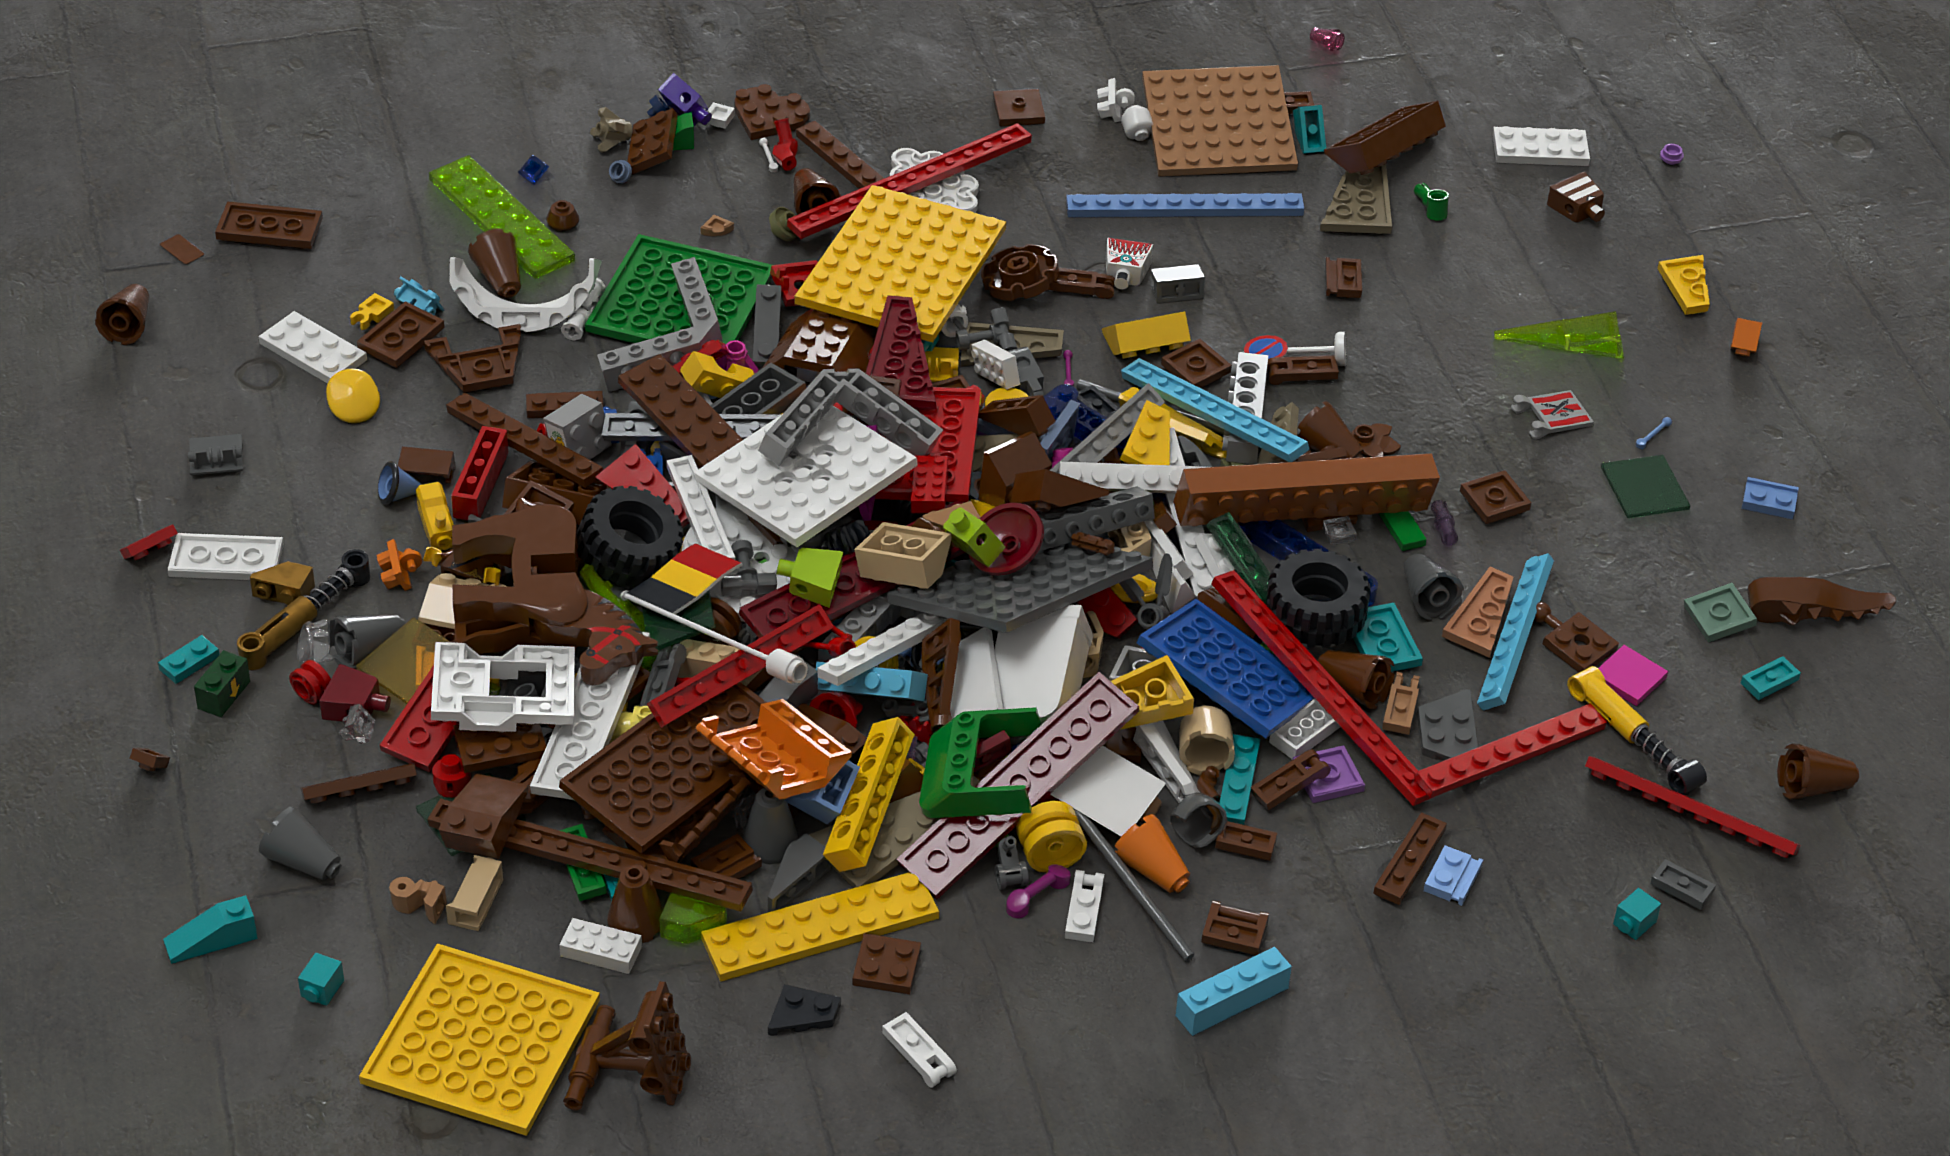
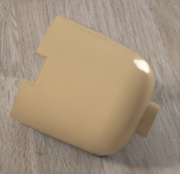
[1179,706,1235,775]

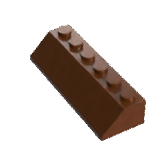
[1324,100,1446,175]

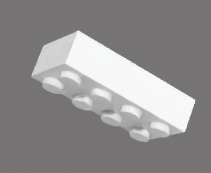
[971,340,1020,389]
[1269,699,1341,759]
[560,918,642,974]

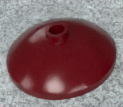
[969,503,1044,576]

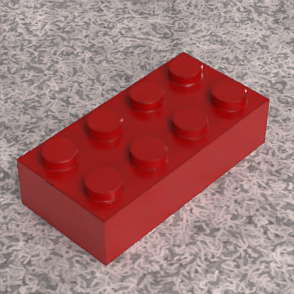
[911,455,948,513]

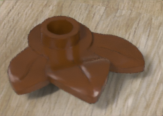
[1352,423,1401,457]

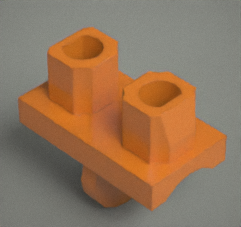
[377,539,422,591]

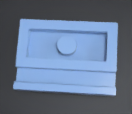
[1423,846,1483,906]

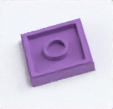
[1292,745,1365,803]

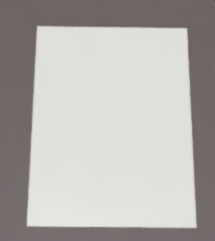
[1050,746,1166,836]

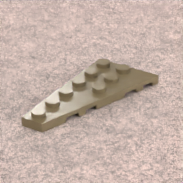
[809,775,980,888]

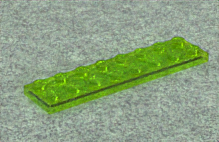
[429,155,575,279]

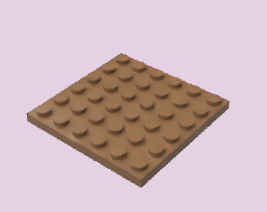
[1142,65,1298,177]

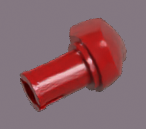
[773,118,798,171]

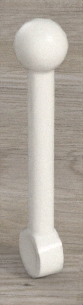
[759,138,778,172]

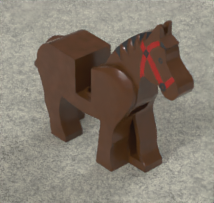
[452,498,658,686]

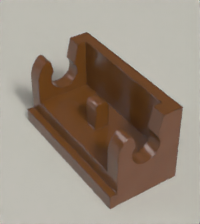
[398,446,456,484]

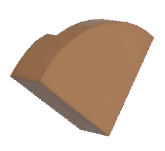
[701,215,734,236]

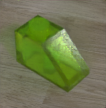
[659,893,727,944]

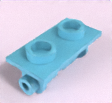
[394,276,444,315]

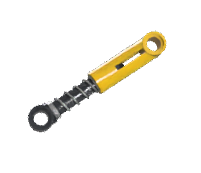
[1567,666,1707,795]

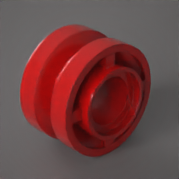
[289,660,331,704]

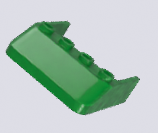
[919,707,1041,818]

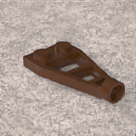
[922,618,961,733]

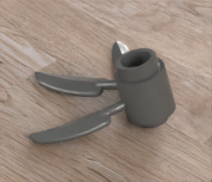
[1119,553,1172,630]

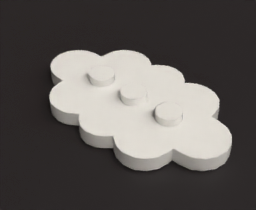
[890,148,979,213]

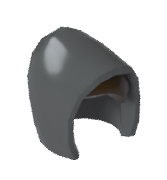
[1170,792,1227,848]

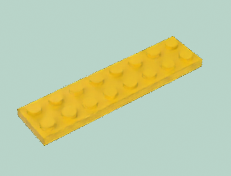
[701,872,939,982]

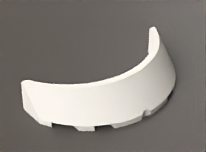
[450,257,602,332]

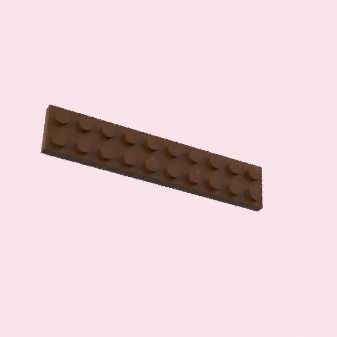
[618,354,784,546]

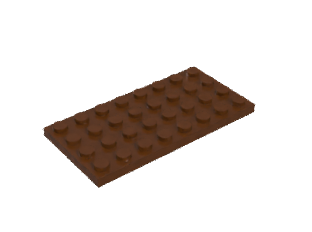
[559,682,767,853]

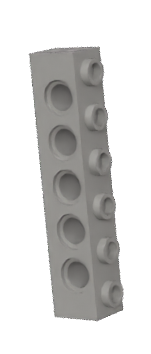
[1222,352,1268,465]

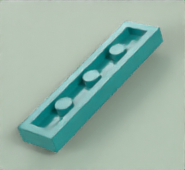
[1219,734,1260,825]

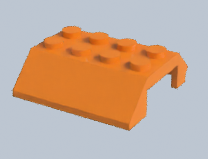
[696,699,852,800]

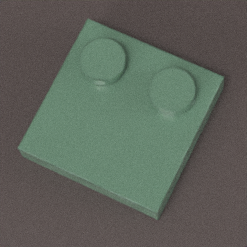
[1684,583,1757,643]

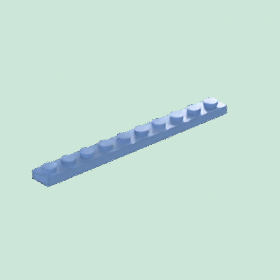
[1066,193,1304,217]

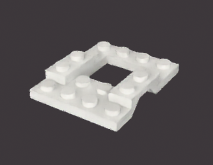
[431,642,575,732]

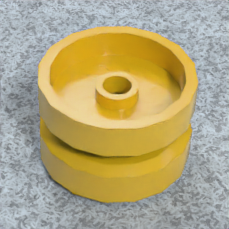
[1016,801,1087,872]

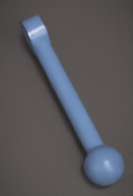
[1636,417,1672,449]

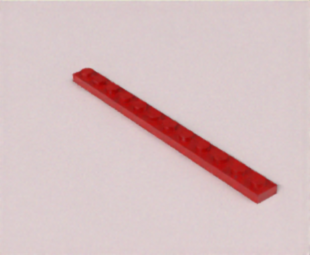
[787,123,1032,239]
[1211,570,1432,806]

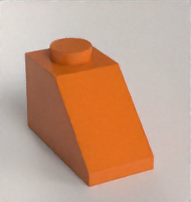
[1730,318,1762,357]

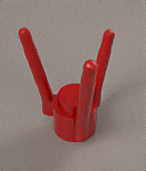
[803,625,856,663]

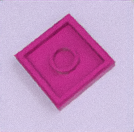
[1598,645,1668,706]

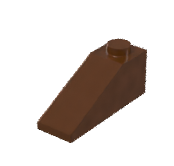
[979,395,1056,437]

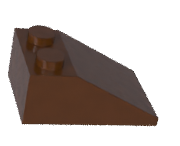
[1010,469,1109,512]
[438,773,530,859]

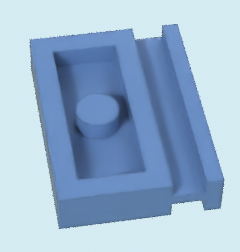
[1741,477,1799,519]

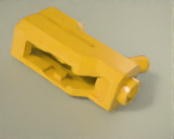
[416,482,454,550]

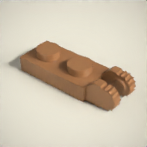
[1382,672,1420,735]

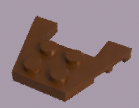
[424,324,521,392]

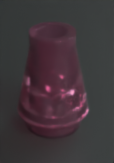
[1310,27,1345,51]

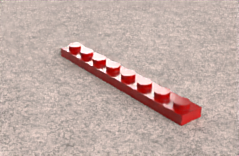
[647,604,834,728]
[1414,703,1607,798]
[1585,756,1801,858]

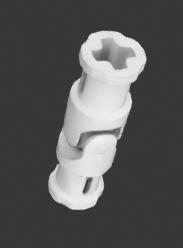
[561,278,606,341]

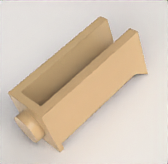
[446,855,503,931]

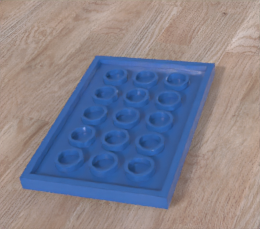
[1137,599,1315,738]

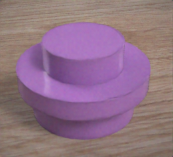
[1660,144,1684,165]

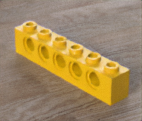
[823,717,915,872]

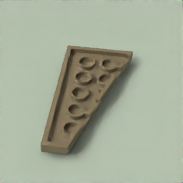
[1320,164,1392,234]

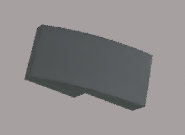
[1178,436,1212,467]

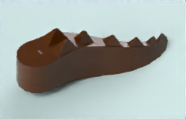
[1747,577,1896,625]

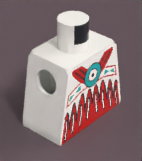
[1106,238,1153,289]

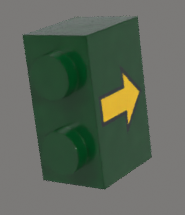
[194,650,251,717]

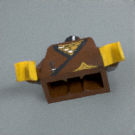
[423,547,506,586]

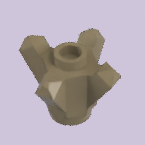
[590,107,632,153]

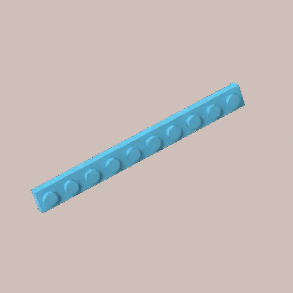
[1121,358,1309,462]

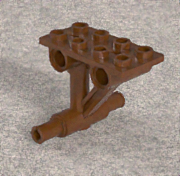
[563,981,691,1110]

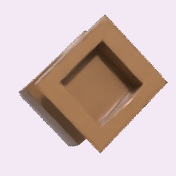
[389,877,447,924]

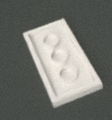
[168,533,284,580]
[943,627,1003,718]

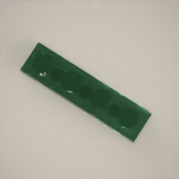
[1206,512,1270,604]

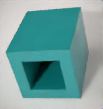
[1613,887,1661,940]
[298,953,344,1006]

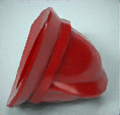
[809,692,863,728]

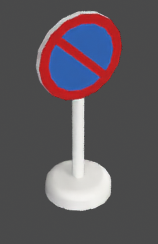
[1244,332,1346,366]

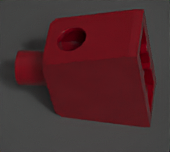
[319,664,391,724]

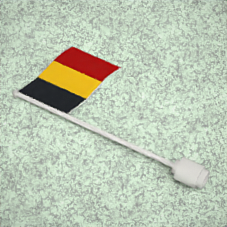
[621,543,808,684]

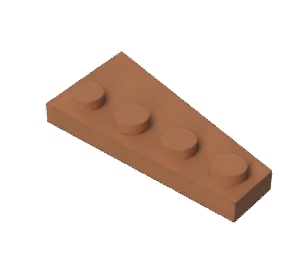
[1442,567,1514,658]

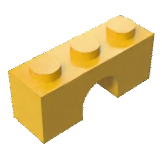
[680,351,755,398]

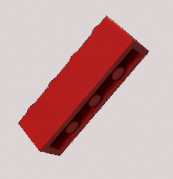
[451,426,509,520]

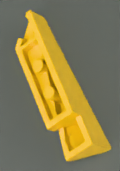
[1118,387,1227,459]

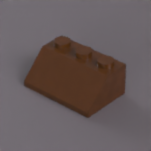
[979,431,1052,507]

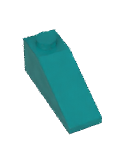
[163,895,258,964]

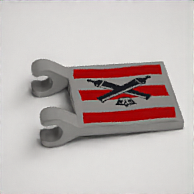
[1511,390,1594,440]

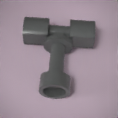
[956,308,1017,351]
[720,540,777,596]

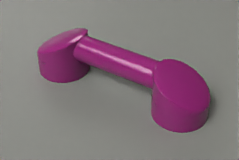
[1006,864,1071,918]

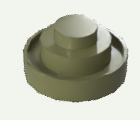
[769,207,798,242]

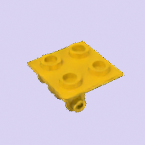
[925,347,959,382]

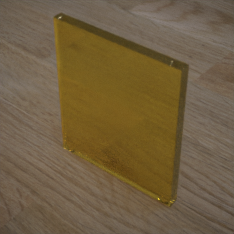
[356,617,451,704]

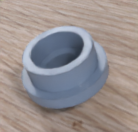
[609,160,632,184]

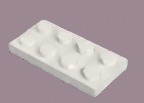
[1492,126,1590,166]
[259,311,367,384]

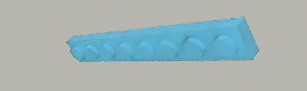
[1477,553,1554,710]

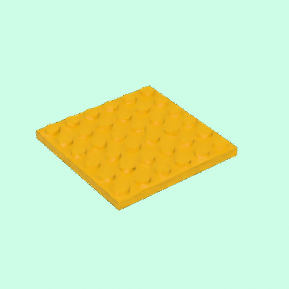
[359,943,600,1136]

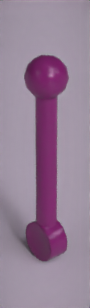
[1063,350,1074,389]

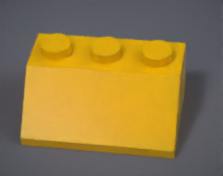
[1102,311,1191,359]

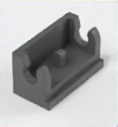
[1151,265,1205,303]

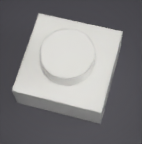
[707,102,735,129]

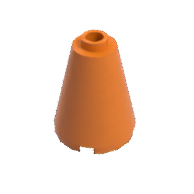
[1115,814,1190,893]

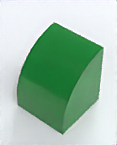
[673,112,694,150]

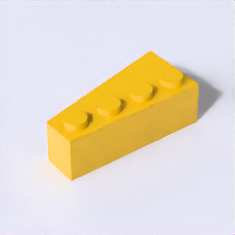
[1111,655,1194,730]

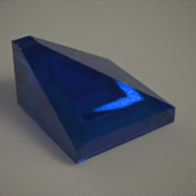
[518,154,549,185]

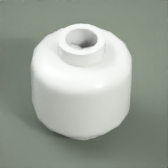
[1121,105,1153,141]

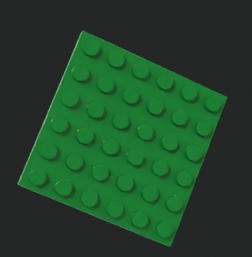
[585,234,772,345]

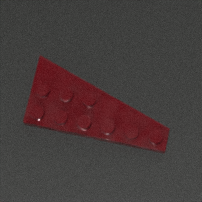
[866,295,936,409]

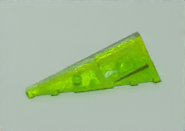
[1494,311,1624,359]

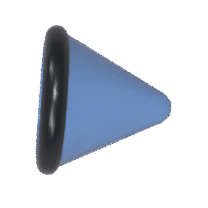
[378,461,422,505]

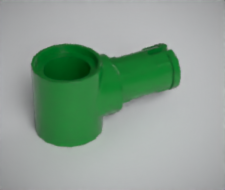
[1414,183,1449,221]

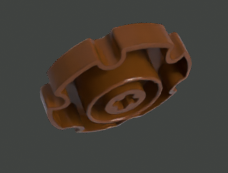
[981,244,1059,301]

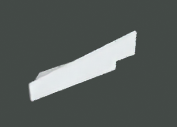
[1144,519,1196,613]
[1133,721,1200,803]

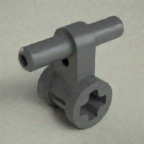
[995,836,1029,890]

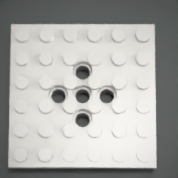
[694,406,918,547]

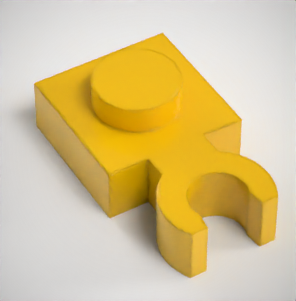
[350,293,394,330]

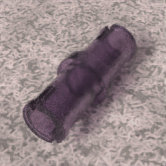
[1431,500,1458,546]

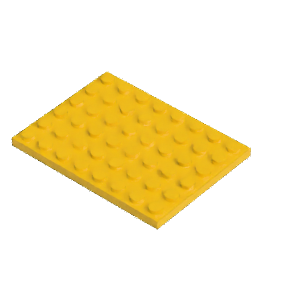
[795,185,1006,343]

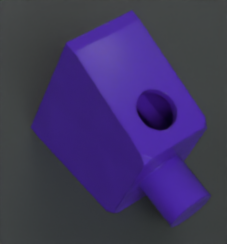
[658,73,712,126]

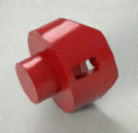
[432,754,471,798]

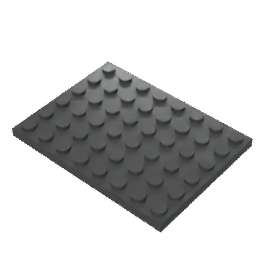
[887,542,1153,633]

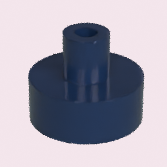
[647,94,670,117]

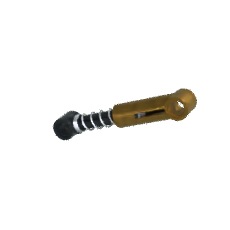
[237,549,371,670]

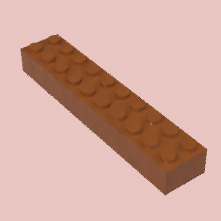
[1173,453,1440,526]

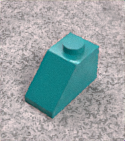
[1293,105,1326,154]

